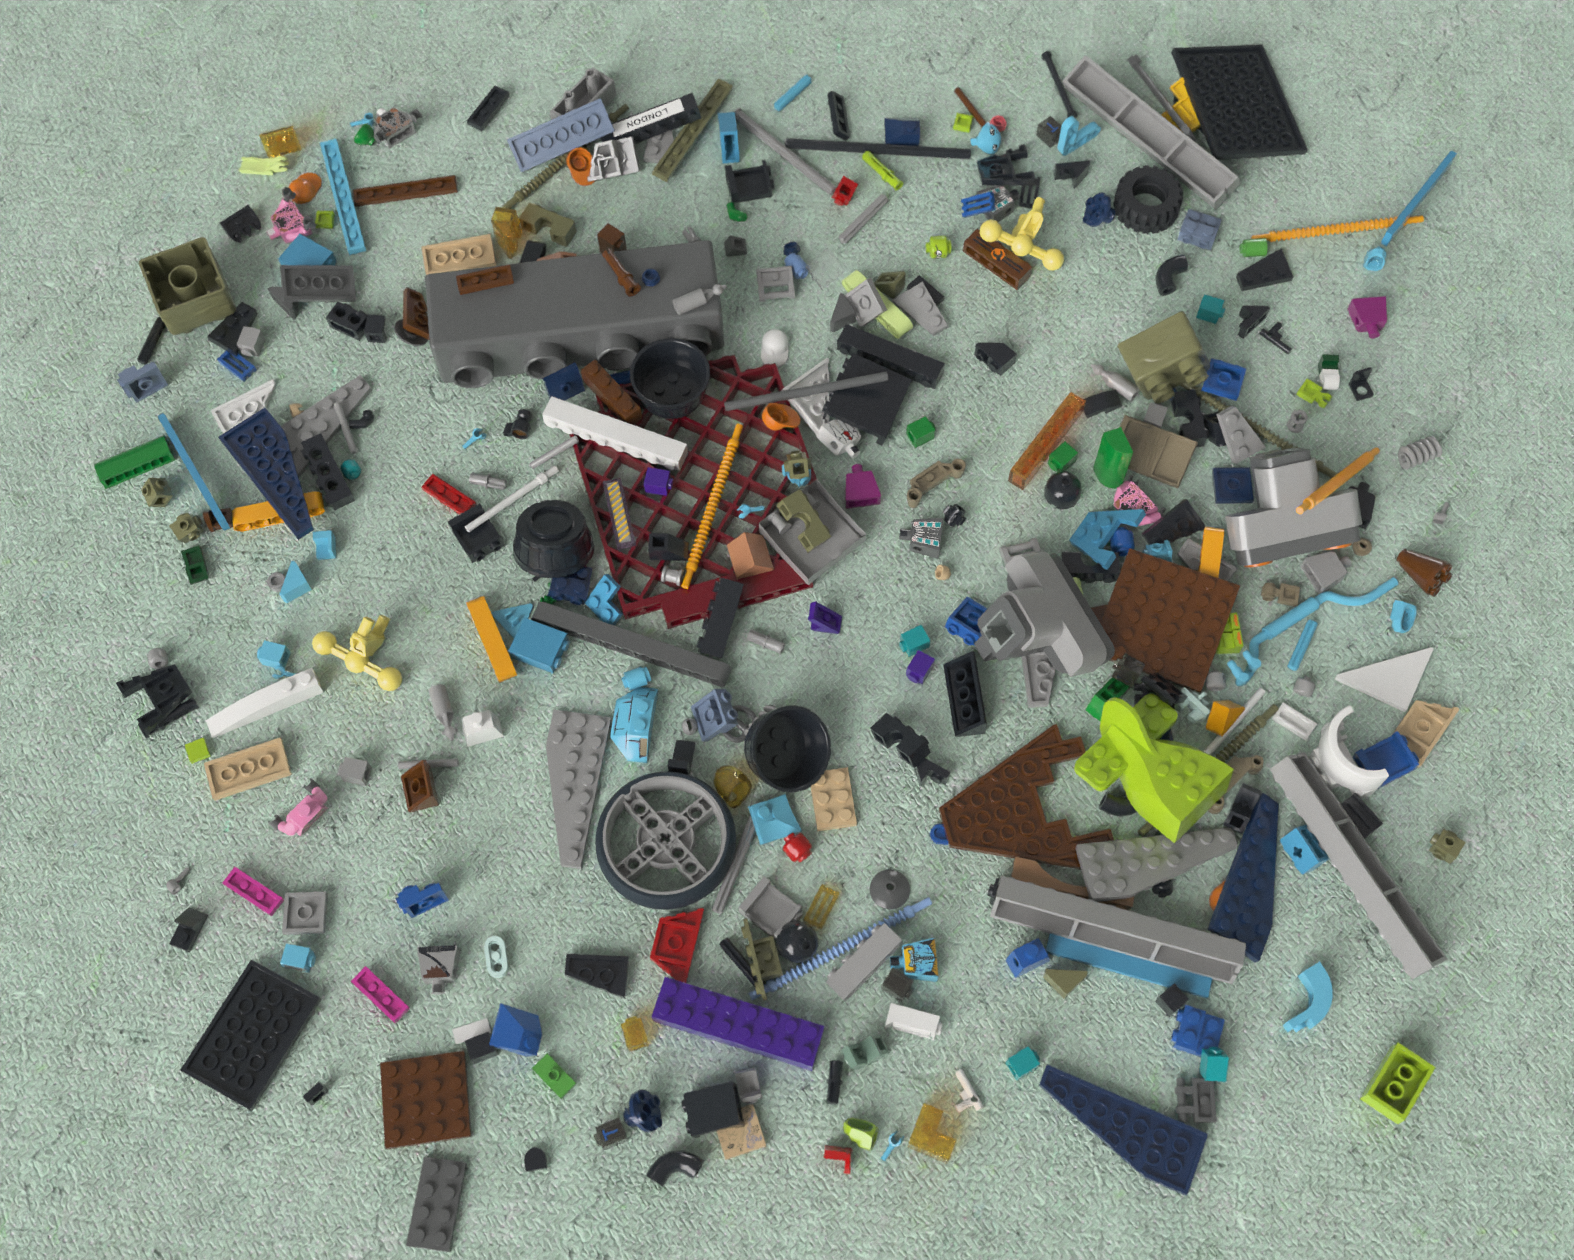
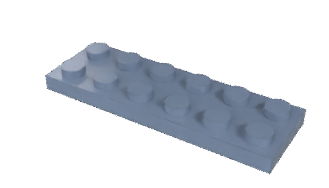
[507,98,615,172]

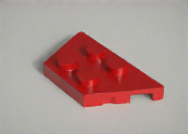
[650,908,704,983]

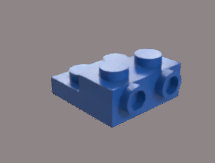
[1201,358,1247,401]
[945,596,987,646]
[395,883,449,918]
[1171,1005,1225,1057]

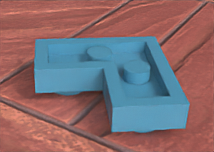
[585,574,623,626]

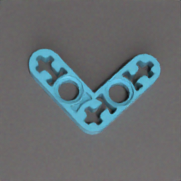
[1057,116,1101,156]

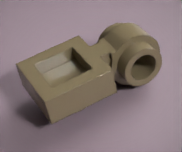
[1261,583,1300,607]

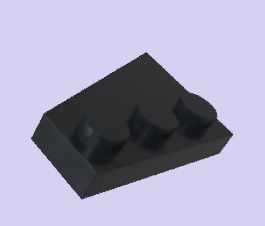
[1236,248,1293,291]
[207,302,257,356]
[1142,499,1205,545]
[565,954,629,999]

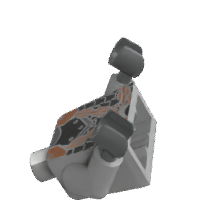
[374,108,423,149]

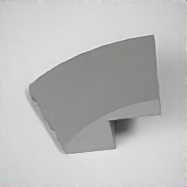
[587,137,641,182]

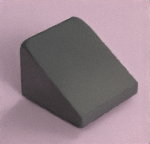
[724,235,747,257]

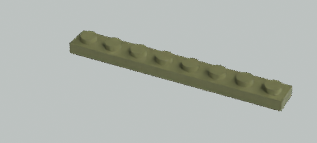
[652,78,733,182]

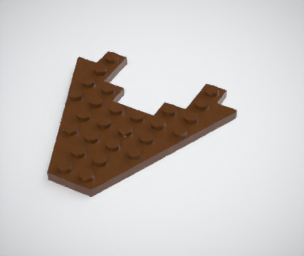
[939,724,1114,870]

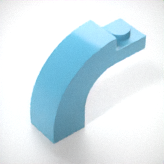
[1283,962,1333,1033]

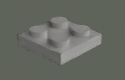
[845,278,887,327]
[282,892,328,935]

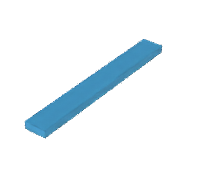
[1381,151,1457,247]
[158,413,230,531]
[1046,934,1212,998]

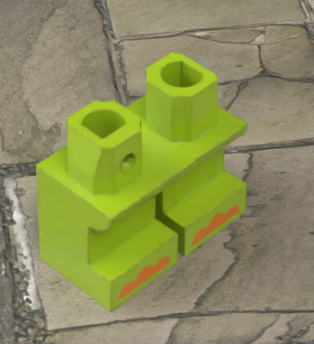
[1216,612,1244,654]

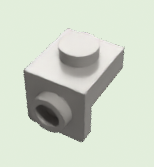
[734,1067,762,1104]

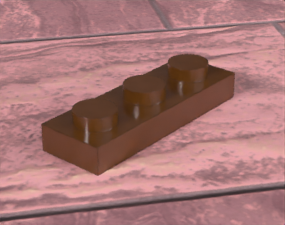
[456,264,514,295]

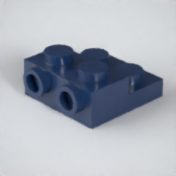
[547,566,593,605]

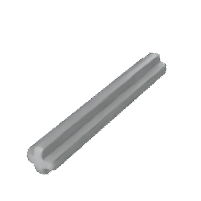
[838,194,888,244]

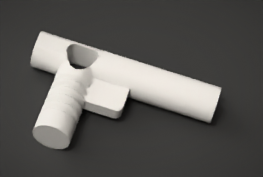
[955,1069,984,1113]

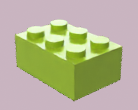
[1360,1042,1436,1124]

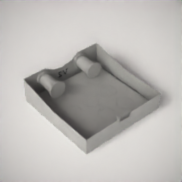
[759,479,866,585]

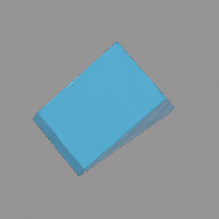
[279,561,312,603]

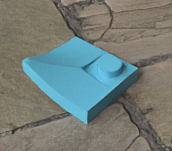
[748,794,802,845]

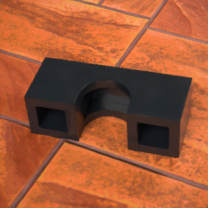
[1171,390,1209,447]
[1060,552,1120,583]
[870,713,931,768]

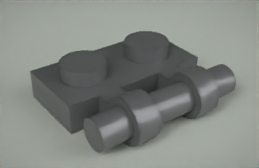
[1175,1078,1217,1123]

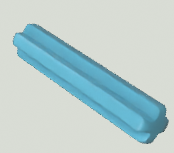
[774,75,812,111]
[1287,620,1318,671]

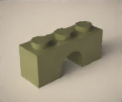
[519,203,577,247]
[776,489,831,553]

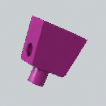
[1347,296,1387,339]
[845,464,881,509]

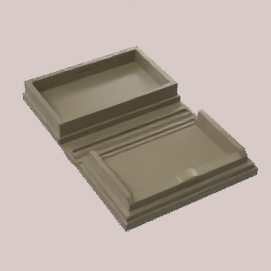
[1120,414,1198,489]

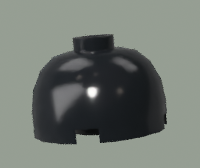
[1044,471,1082,509]
[776,921,818,963]

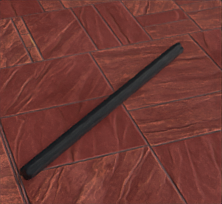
[785,138,971,159]

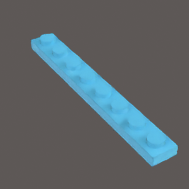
[320,139,366,255]

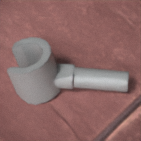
[1433,502,1449,525]
[166,867,190,895]

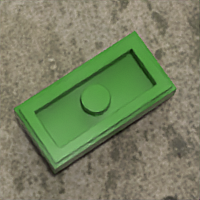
[532,1053,576,1099]

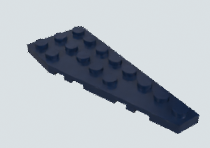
[218,407,314,540]
[1207,793,1279,962]
[1039,1065,1208,1196]

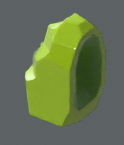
[843,1118,879,1151]

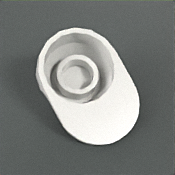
[761,329,789,368]

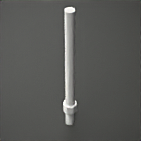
[465,466,559,532]
[1203,688,1265,755]

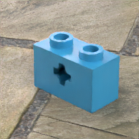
[1280,825,1330,875]

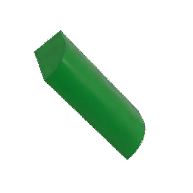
[1093,427,1133,489]
[94,435,176,489]

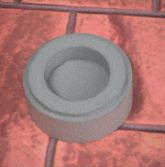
[267,572,285,592]

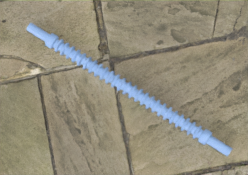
[748,897,932,1001]

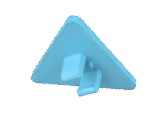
[492,603,533,638]

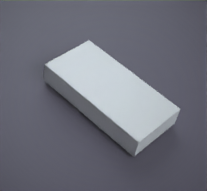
[1272,702,1317,741]

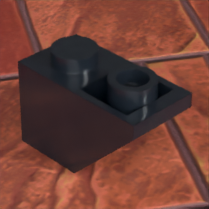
[974,343,1017,376]
[648,533,689,561]

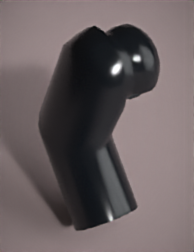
[348,410,374,429]

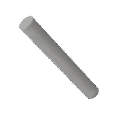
[334,402,358,454]
[529,435,579,469]
[398,759,459,769]

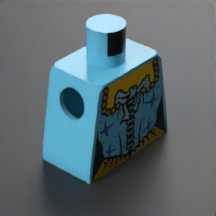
[890,938,938,982]

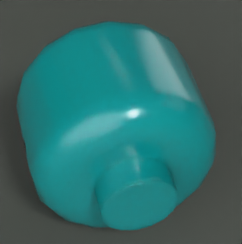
[340,459,361,480]

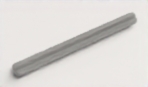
[712,802,759,914]

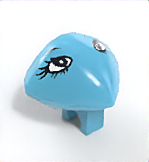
[970,122,1001,155]

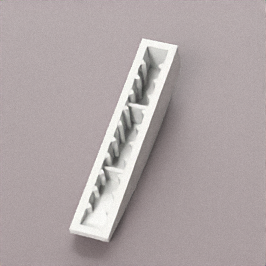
[206,668,324,738]

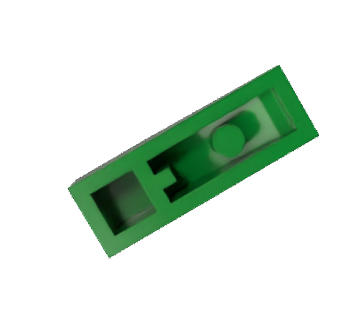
[1085,669,1136,722]

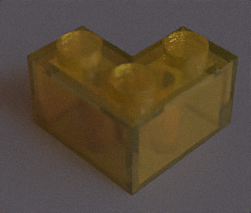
[907,1103,956,1164]

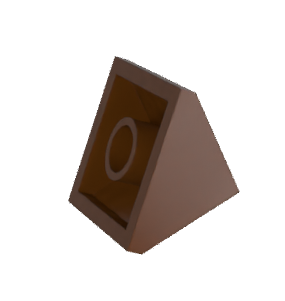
[401,760,439,812]

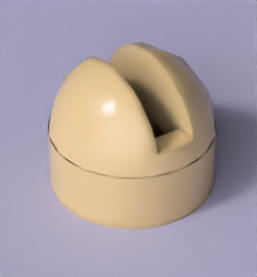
[289,403,304,418]
[935,565,951,580]

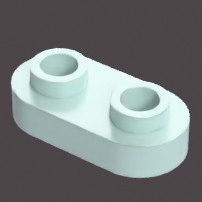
[484,936,509,978]

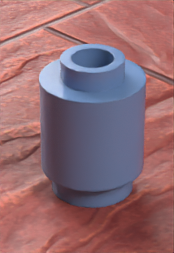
[784,253,809,279]

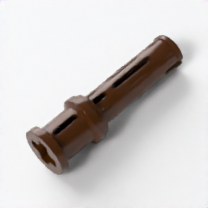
[602,248,641,297]

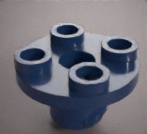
[1083,193,1115,227]
[623,1089,663,1133]

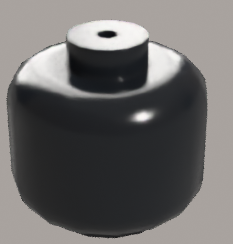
[1152,879,1173,898]

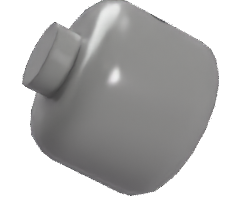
[147,648,168,669]
[1206,670,1226,691]
[1293,676,1316,697]

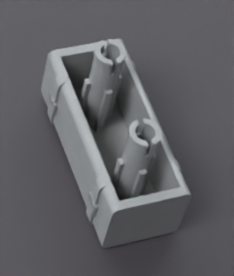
[549,67,616,120]

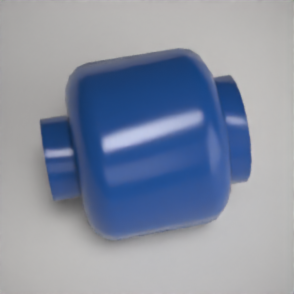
[1110,527,1135,557]

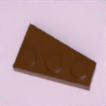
[403,287,429,340]

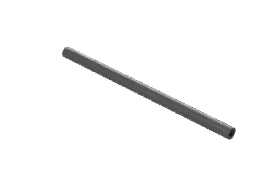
[724,372,888,411]

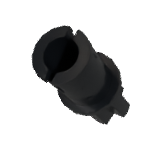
[826,1060,843,1105]

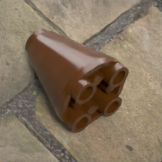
[1396,549,1453,597]

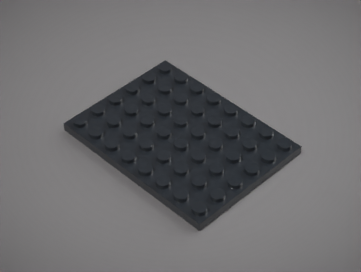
[1171,44,1308,160]

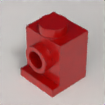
[831,176,858,206]

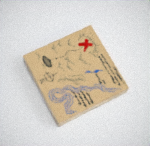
[717,1104,766,1160]

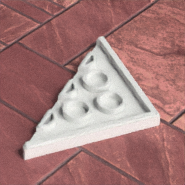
[781,357,830,435]
[210,379,276,433]
[1334,647,1434,712]

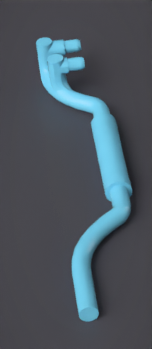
[1227,577,1398,687]

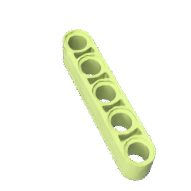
[842,270,913,339]

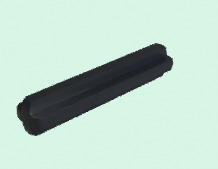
[137,317,165,364]
[720,938,765,987]

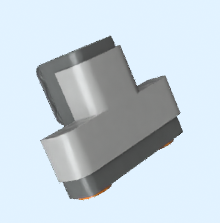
[1225,448,1362,567]
[974,551,1115,677]

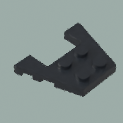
[977,144,1036,186]
[116,664,192,735]

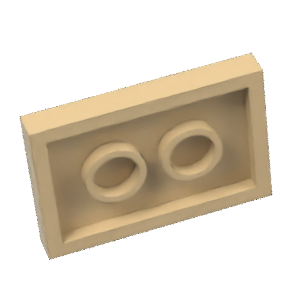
[811,767,857,831]

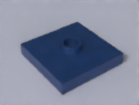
[542,363,585,401]
[1212,467,1254,504]

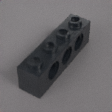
[300,433,355,510]

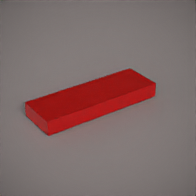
[421,474,477,515]

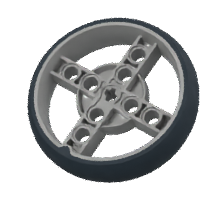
[595,772,736,910]

